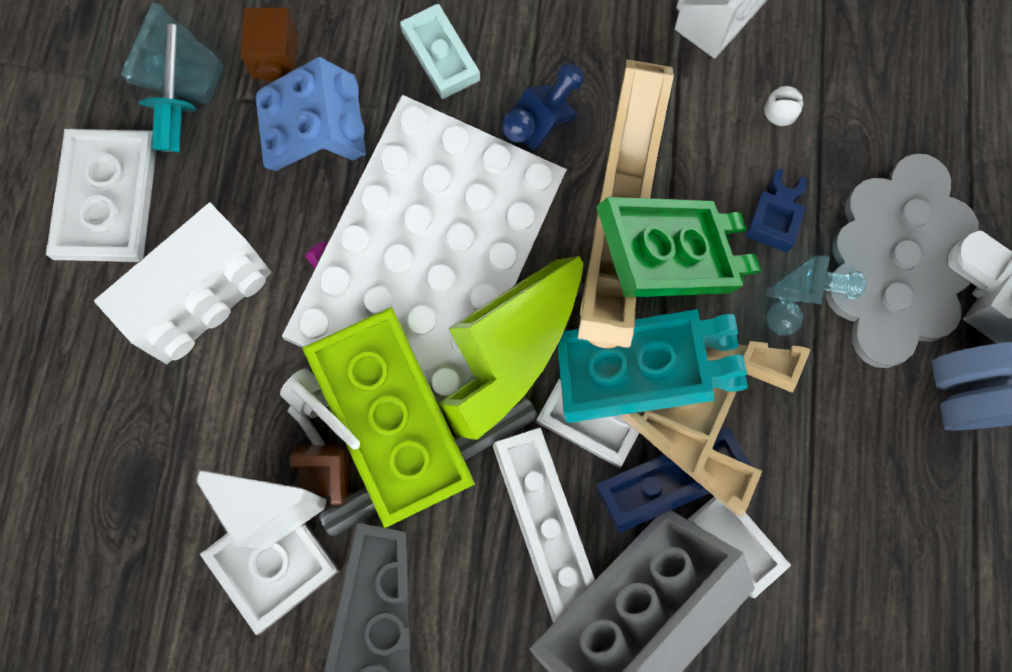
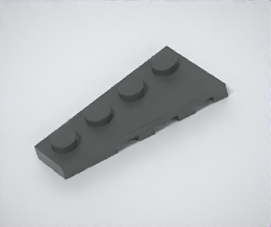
[324,522,410,672]

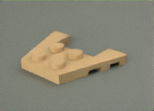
[621,341,811,517]

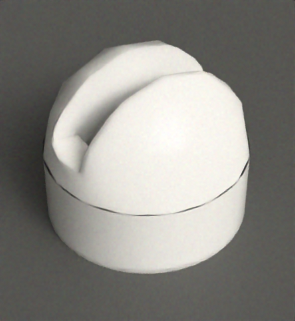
[764,86,803,126]

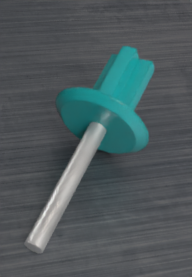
[139,24,197,153]

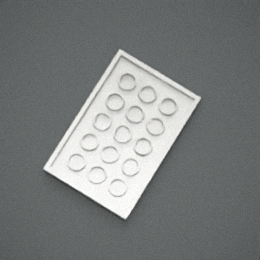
[282,95,567,408]

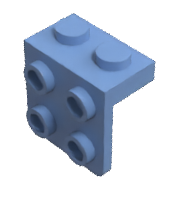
[256,57,366,171]

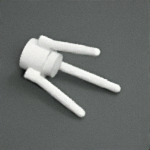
[280,368,360,449]

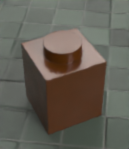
[240,7,297,81]

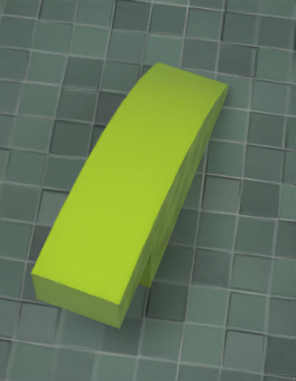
[438,256,584,440]

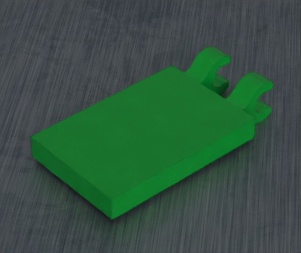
[596,197,762,298]

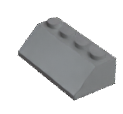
[530,510,755,672]

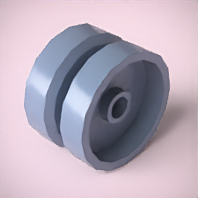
[932,342,1012,431]

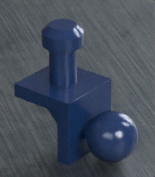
[501,64,584,152]

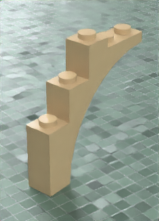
[578,60,674,348]

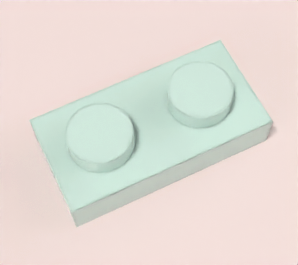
[400,3,480,99]

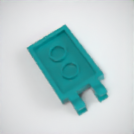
[558,309,748,423]

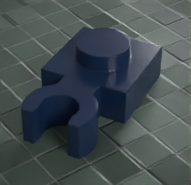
[745,169,807,253]

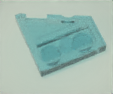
[121,2,224,105]

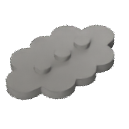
[825,154,979,368]

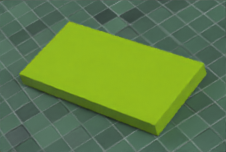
[302,307,475,528]

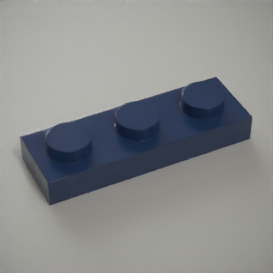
[597,427,752,533]

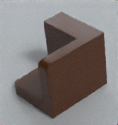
[289,444,351,505]

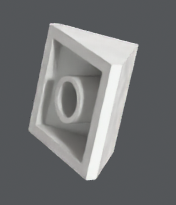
[197,471,327,550]

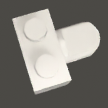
[948,231,1012,344]

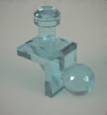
[766,255,866,335]

